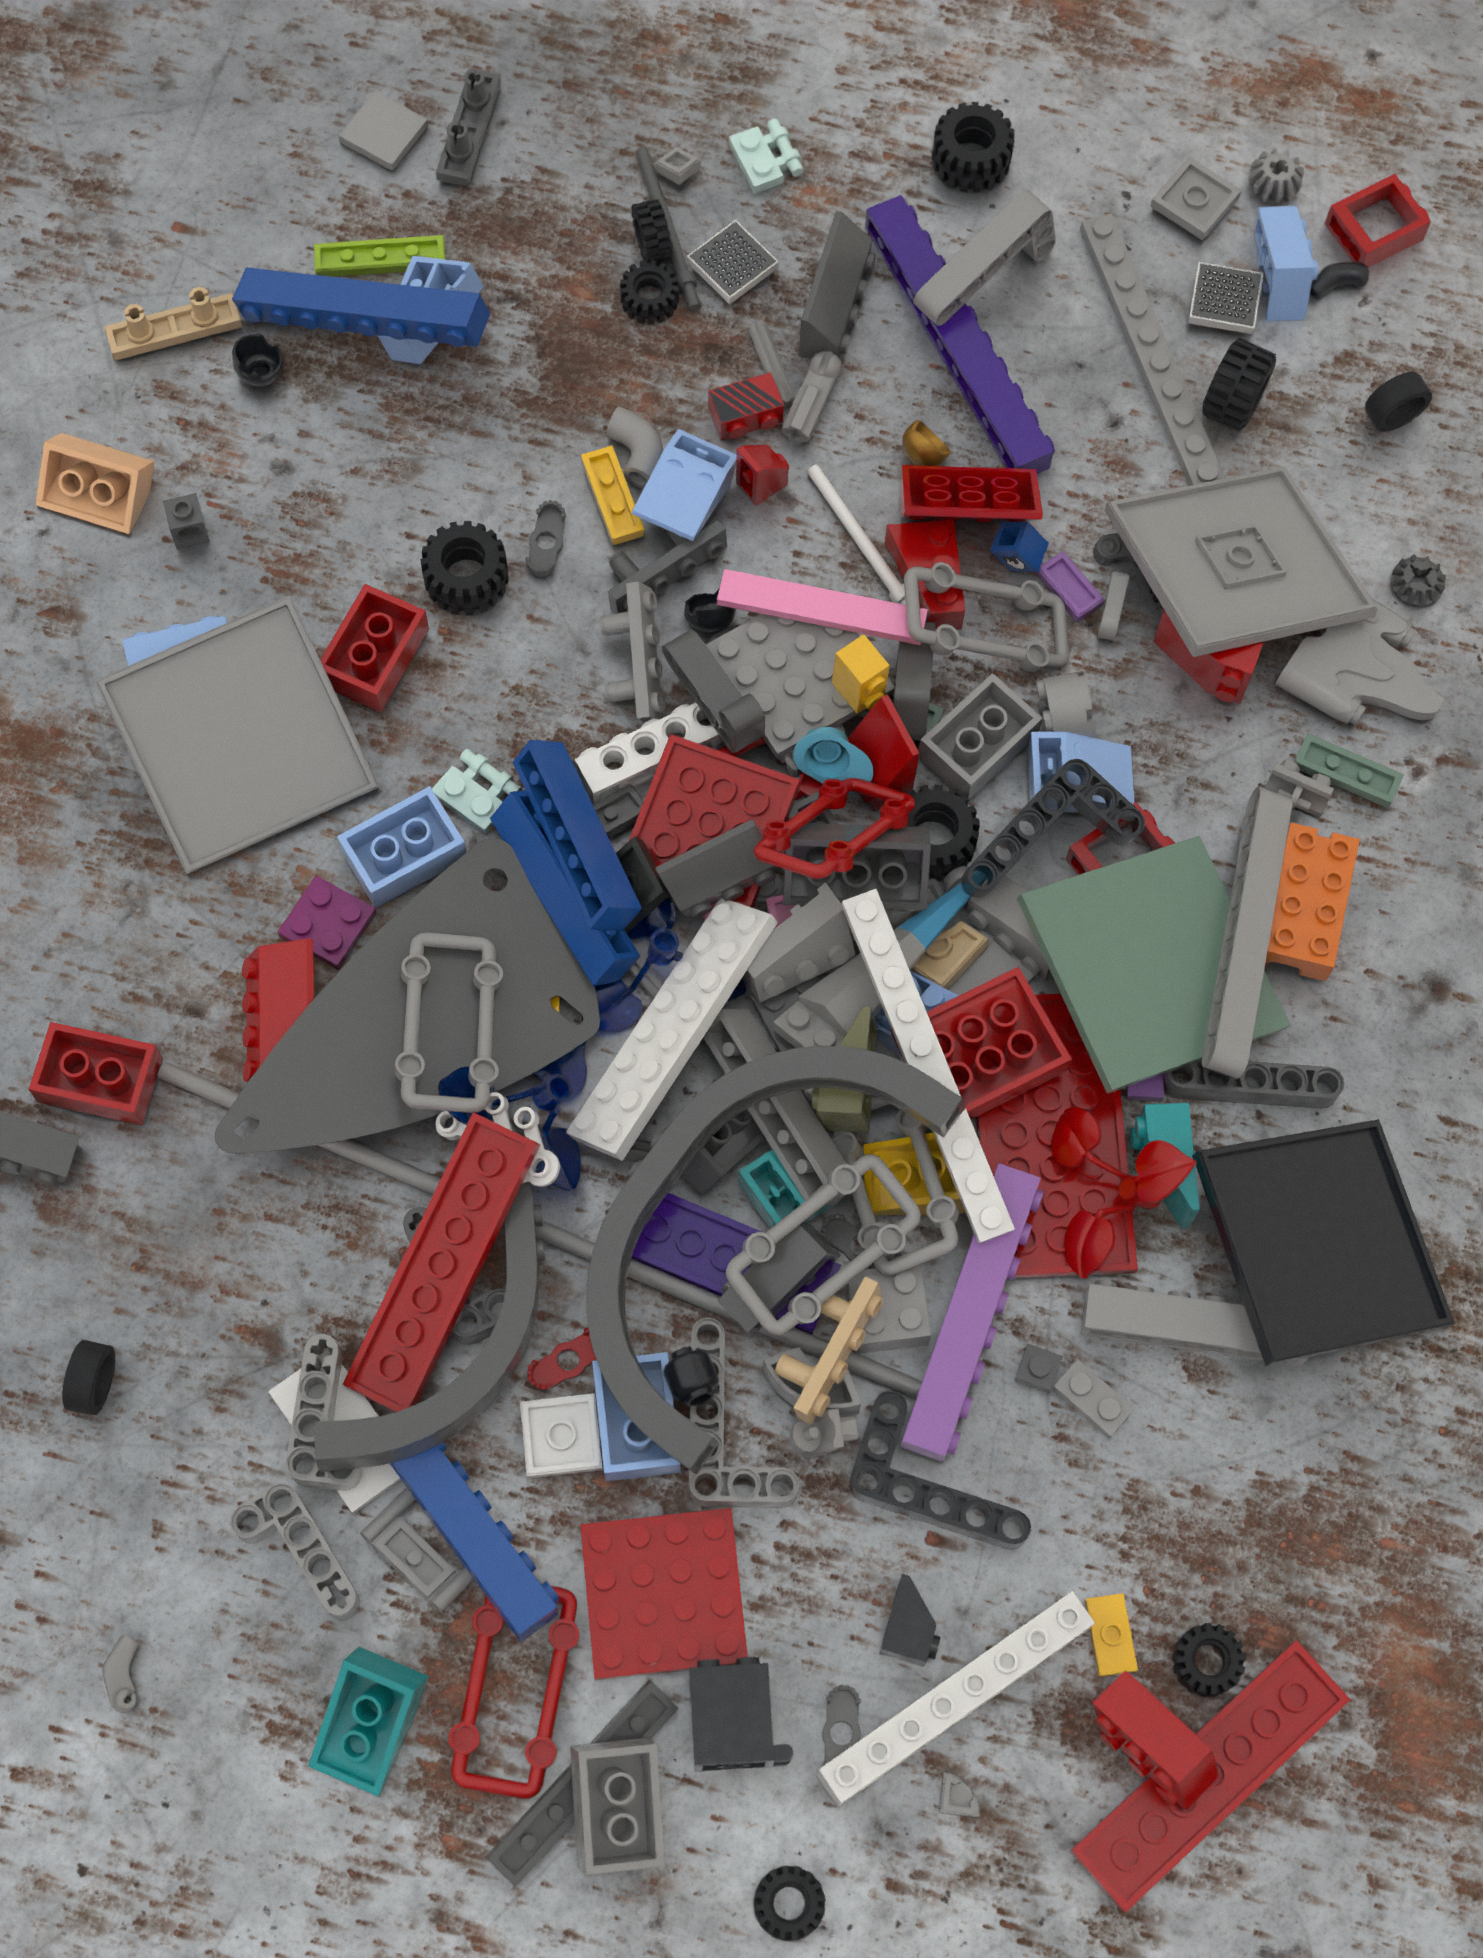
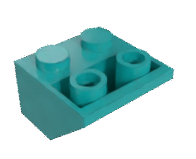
[738,1150,840,1229]

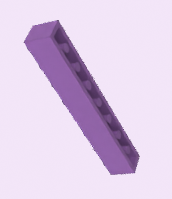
[900,1163,1044,1462]

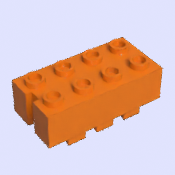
[1265,822,1360,981]

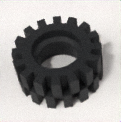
[631,198,672,263]
[620,260,679,325]
[1172,1623,1246,1697]
[753,1865,826,1941]

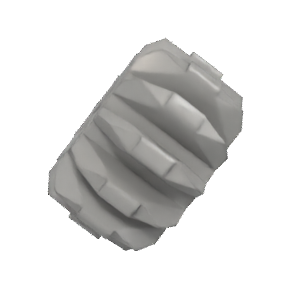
[1248,147,1304,205]

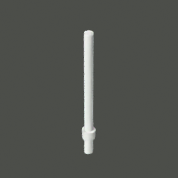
[807,464,906,605]

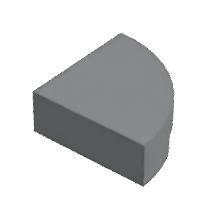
[939,1772,979,1818]

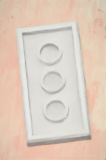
[268,1350,401,1515]

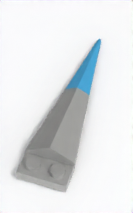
[773,871,987,1048]

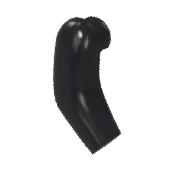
[1310,262,1370,299]

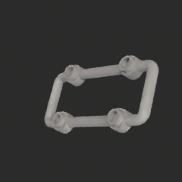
[904,562,1069,672]
[394,932,503,1113]
[831,1096,959,1275]
[726,1154,921,1335]

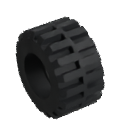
[932,102,1015,192]
[1202,338,1276,431]
[421,521,509,616]
[907,784,980,881]

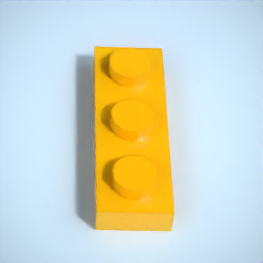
[581,445,645,545]

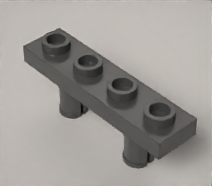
[436,68,501,187]
[608,520,727,614]

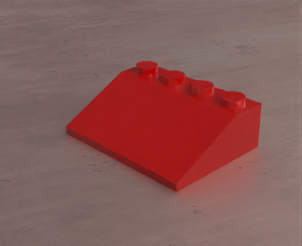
[900,465,1043,522]
[890,966,1072,1120]

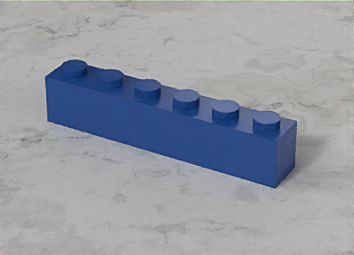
[513,740,642,930]
[490,790,640,986]
[389,1442,559,1643]

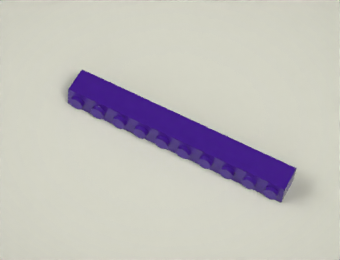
[865,195,1055,474]

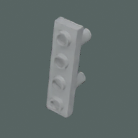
[599,581,665,722]

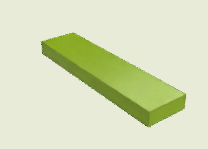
[314,235,446,277]

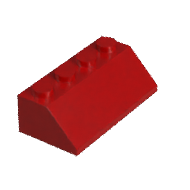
[242,939,314,1083]

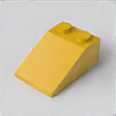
[863,1133,980,1215]

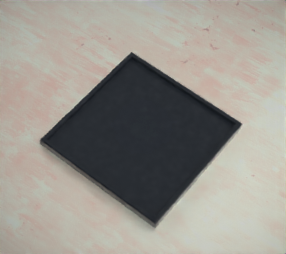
[1192,1119,1455,1367]

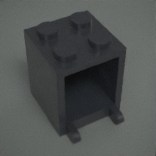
[689,1657,793,1772]

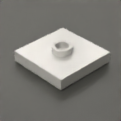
[520,1393,603,1479]

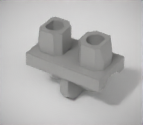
[1265,759,1334,818]
[790,1409,858,1459]

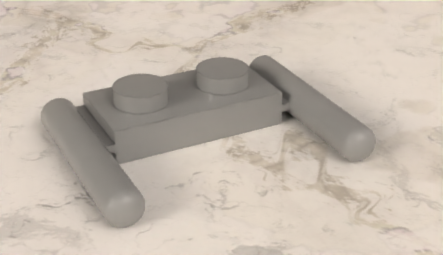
[360,1488,474,1613]

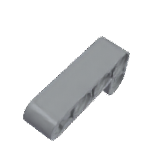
[286,1334,362,1491]
[230,1483,360,1620]

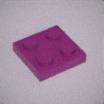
[277,875,377,970]

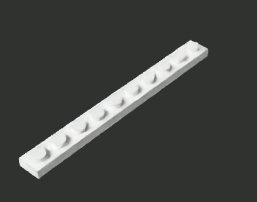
[841,889,1015,1244]

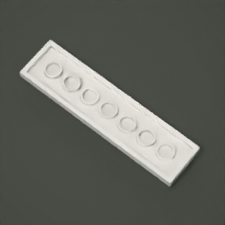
[566,898,778,1161]

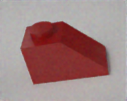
[736,445,789,506]

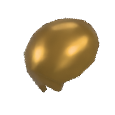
[902,419,951,466]

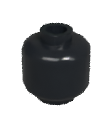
[663,1346,719,1406]

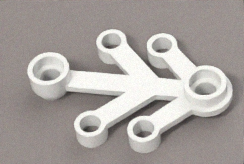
[436,1092,560,1187]

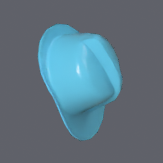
[793,727,873,794]

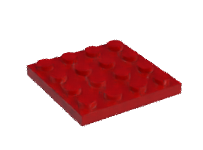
[628,734,802,908]
[580,1508,748,1681]

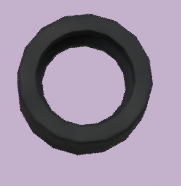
[1365,372,1432,432]
[62,1340,115,1415]

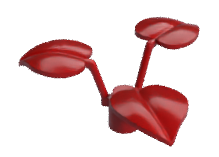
[1052,1107,1197,1279]

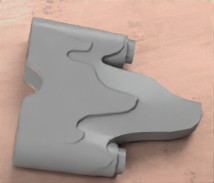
[1275,598,1445,725]

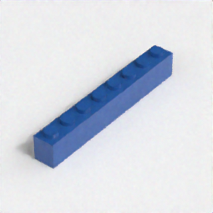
[232,267,490,347]

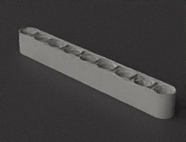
[1202,786,1293,1079]

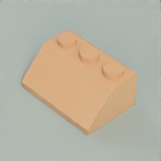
[36,433,155,534]

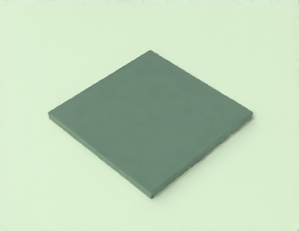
[1017,835,1291,1094]

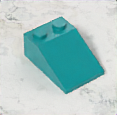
[1130,1103,1200,1229]
[308,1647,429,1797]

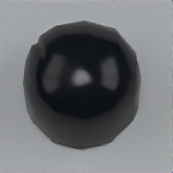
[232,334,284,387]
[684,589,736,632]

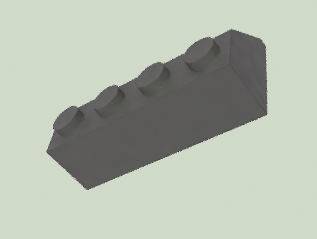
[799,211,876,359]
[783,823,931,910]

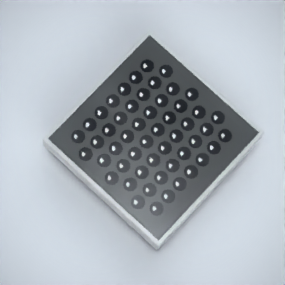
[687,220,779,304]
[1188,262,1263,334]

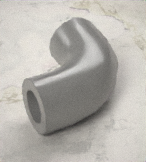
[606,406,663,489]

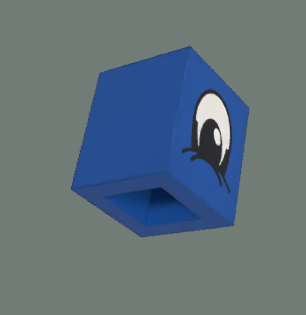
[990,521,1049,572]

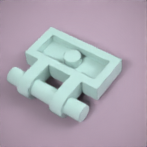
[729,118,804,194]
[432,749,522,835]

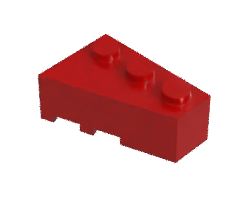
[884,520,965,630]

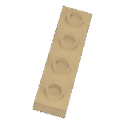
[104,287,242,361]
[775,1276,883,1425]

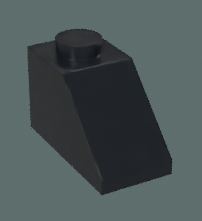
[879,1574,941,1667]

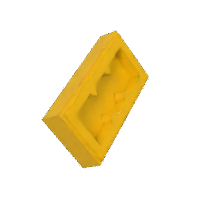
[1084,1593,1138,1678]

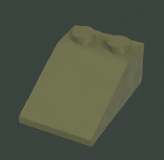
[812,1007,878,1133]

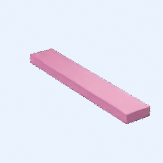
[717,569,928,645]

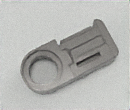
[1098,571,1130,641]

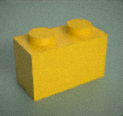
[832,634,890,714]

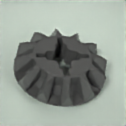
[1391,554,1446,606]

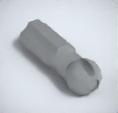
[782,351,842,444]

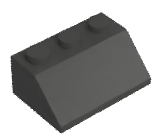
[655,819,782,918]

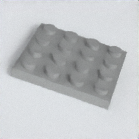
[706,581,895,759]

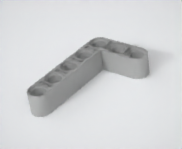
[913,190,1056,326]
[689,1317,799,1508]

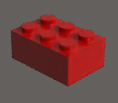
[320,584,429,713]
[28,1022,163,1126]
[1093,1670,1219,1810]

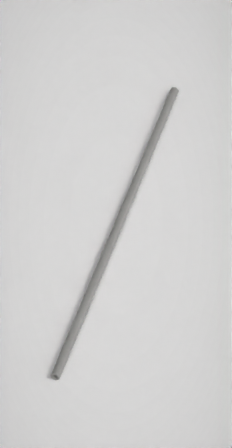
[158,1062,923,1399]

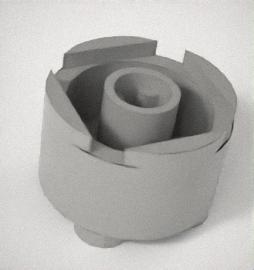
[1036,671,1096,738]

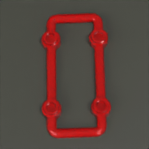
[754,778,915,879]
[448,1585,579,1799]

